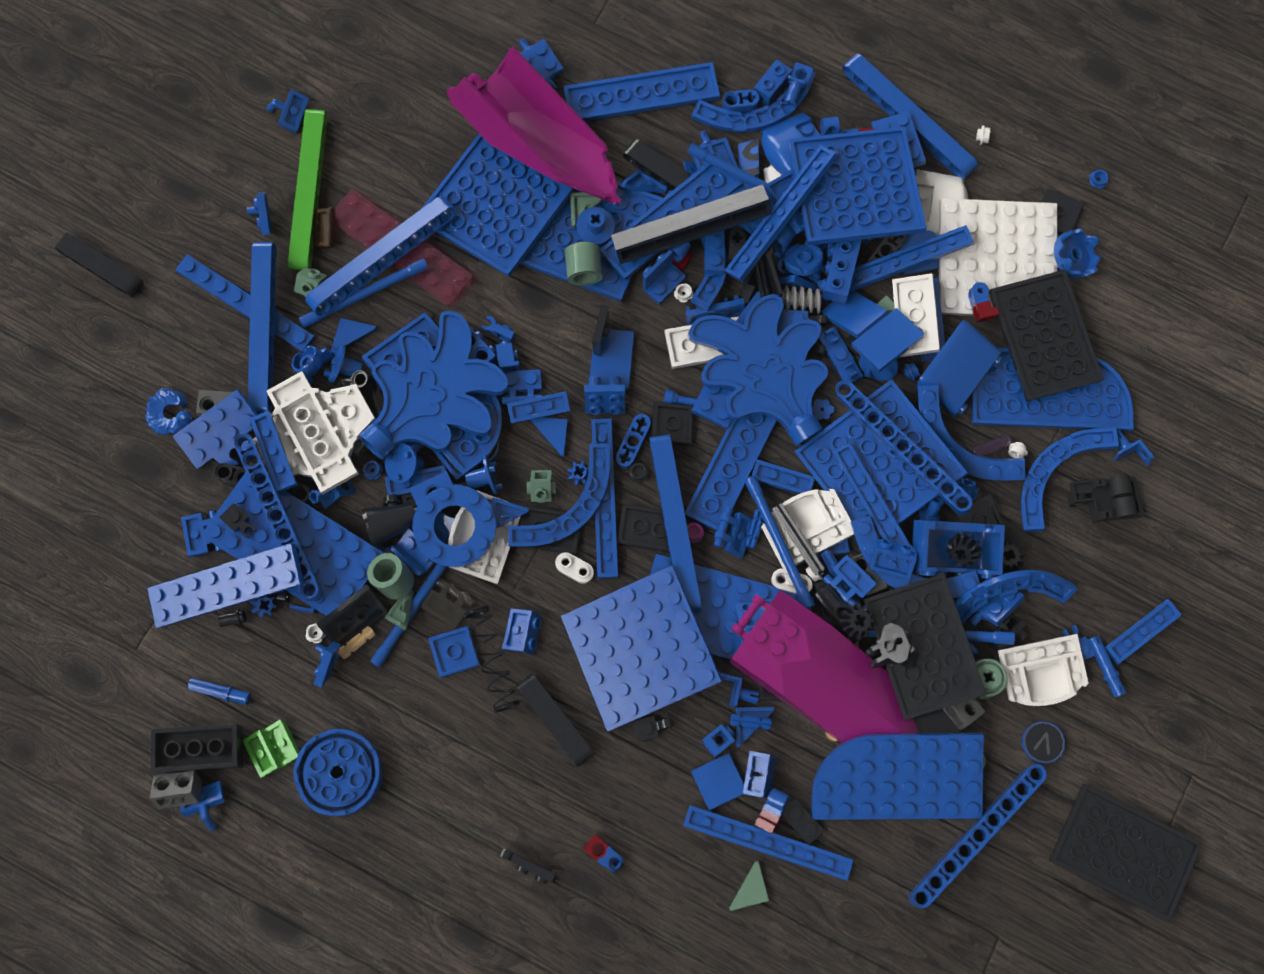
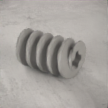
[781,285,822,314]

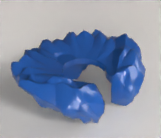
[145,388,192,435]

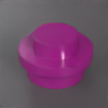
[687,522,704,543]

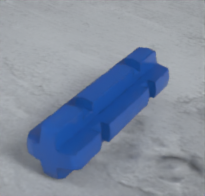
[745,509,763,549]
[730,714,772,730]

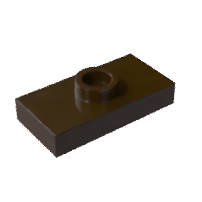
[313,208,335,249]

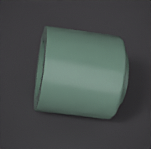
[564,242,603,286]
[367,553,414,599]
[975,659,1007,700]

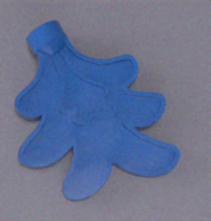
[688,294,828,447]
[359,311,508,459]

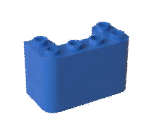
[912,520,1005,579]

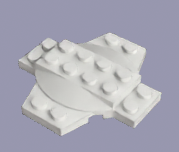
[248,371,376,494]

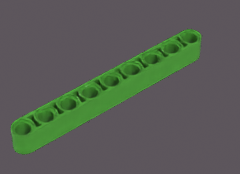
[288,109,327,270]

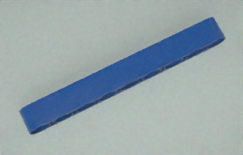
[842,54,978,180]
[305,196,457,316]
[248,242,277,415]
[835,380,972,515]
[234,433,322,602]
[649,434,702,612]
[909,764,1047,908]

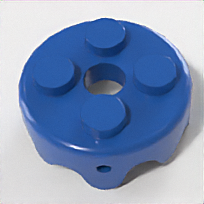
[1054,229,1101,279]

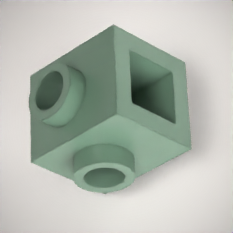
[294,267,327,297]
[527,470,556,503]

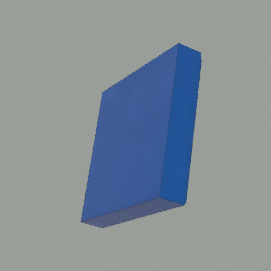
[428,626,480,679]
[691,753,744,810]

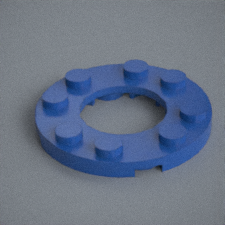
[413,485,496,568]

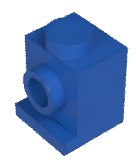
[496,341,520,372]
[701,724,735,758]

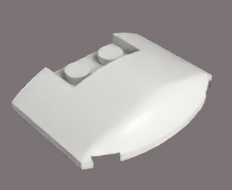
[915,169,968,236]
[761,489,854,569]
[448,491,520,584]
[998,634,1089,706]

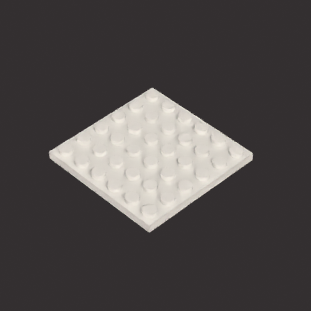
[939,198,1057,316]

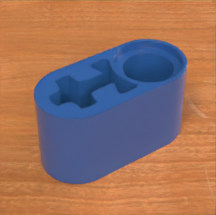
[722,90,759,113]

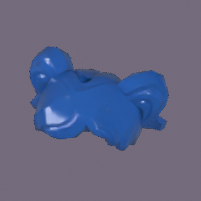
[291,345,332,386]

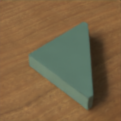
[570,192,602,229]
[385,590,414,630]
[729,861,769,911]

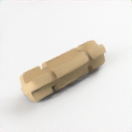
[338,626,375,659]

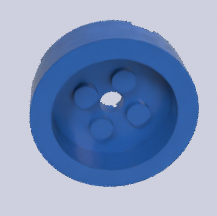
[294,729,383,817]

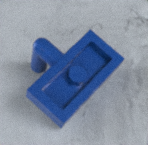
[267,89,309,133]
[247,192,272,235]
[314,641,341,688]
[180,781,225,831]

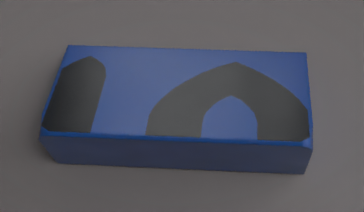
[738,140,759,178]

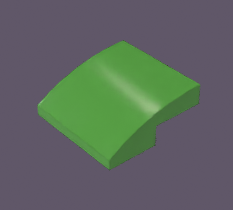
[242,719,300,778]

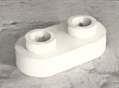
[555,552,594,584]
[771,569,812,594]

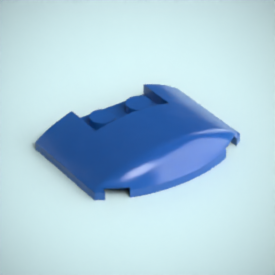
[761,112,821,175]

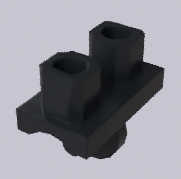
[988,618,1028,650]

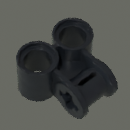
[336,370,376,408]

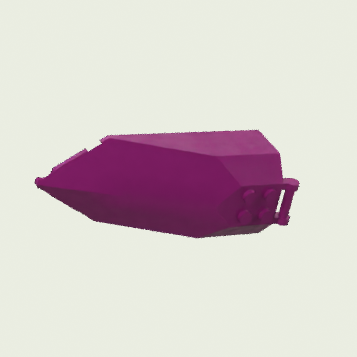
[447,47,621,205]
[729,590,918,743]

